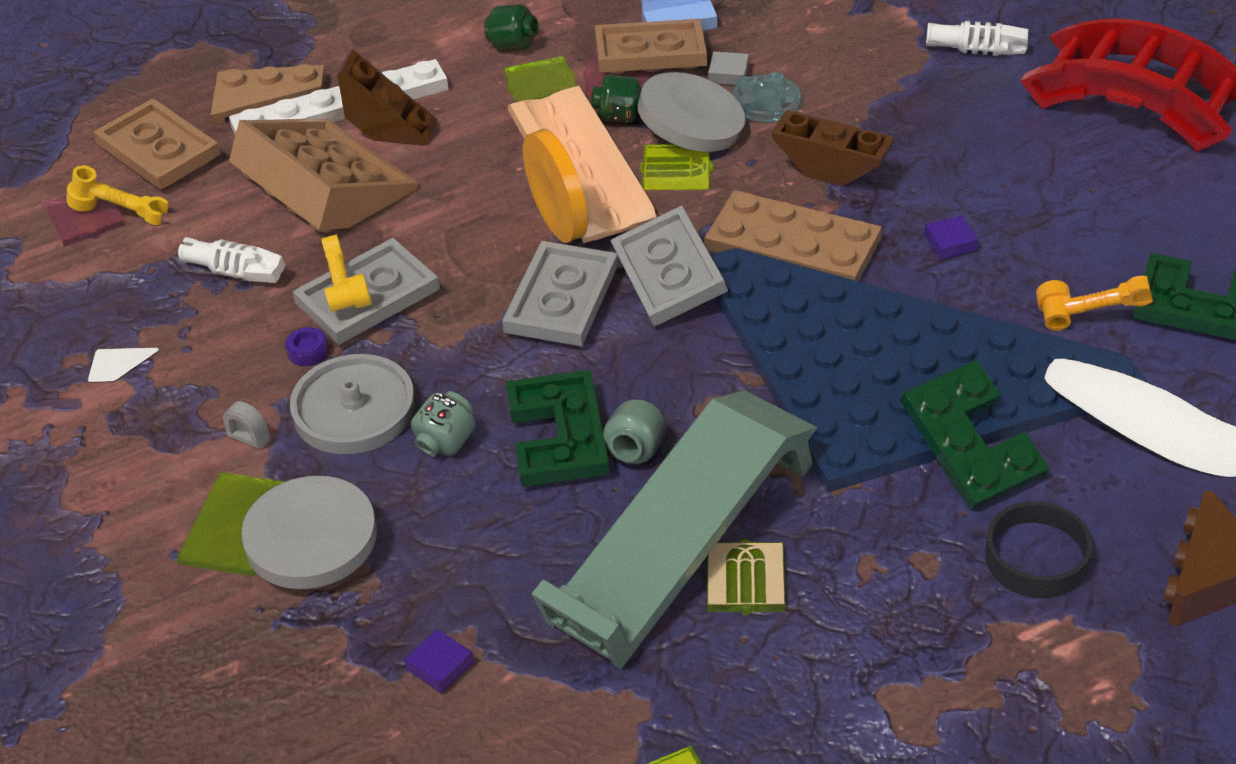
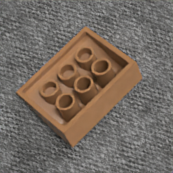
[229,118,418,233]

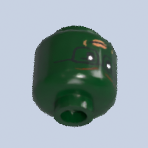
[591,75,642,125]

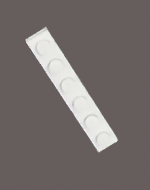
[229,59,449,135]

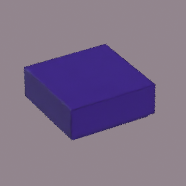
[924,215,979,260]
[404,629,474,694]

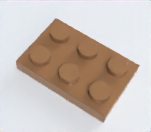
[595,18,707,74]
[93,98,221,190]

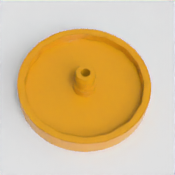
[523,129,588,243]

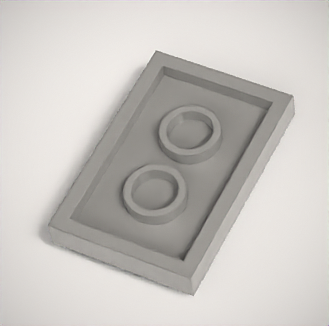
[610,206,728,327]
[292,238,440,345]
[502,241,618,346]

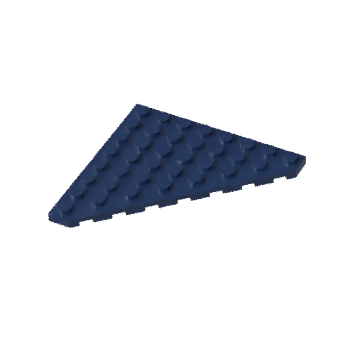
[710,248,1148,493]

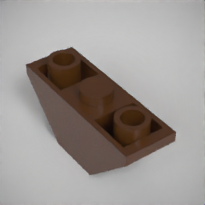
[337,49,438,146]
[772,110,894,186]
[1163,490,1236,626]

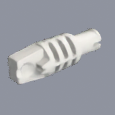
[926,21,1028,56]
[178,237,286,283]

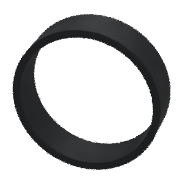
[985,501,1093,598]

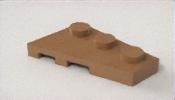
[210,64,326,127]

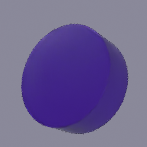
[285,327,329,366]

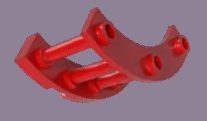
[1020,19,1236,152]

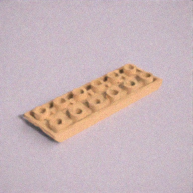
[508,86,657,243]

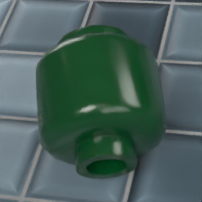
[484,4,539,51]

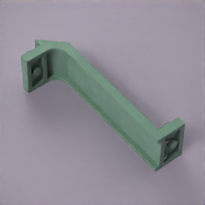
[532,390,818,669]

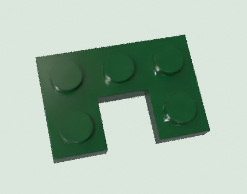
[1133,253,1236,340]
[900,360,1049,511]
[506,370,610,487]

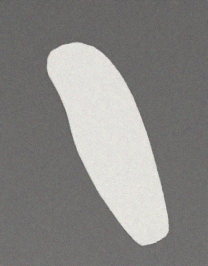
[1045,359,1236,477]

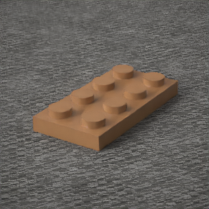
[704,190,882,282]

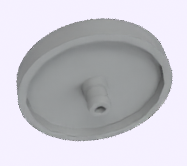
[637,72,745,152]
[290,354,415,454]
[241,476,377,589]

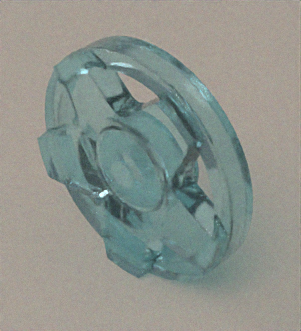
[732,72,801,122]

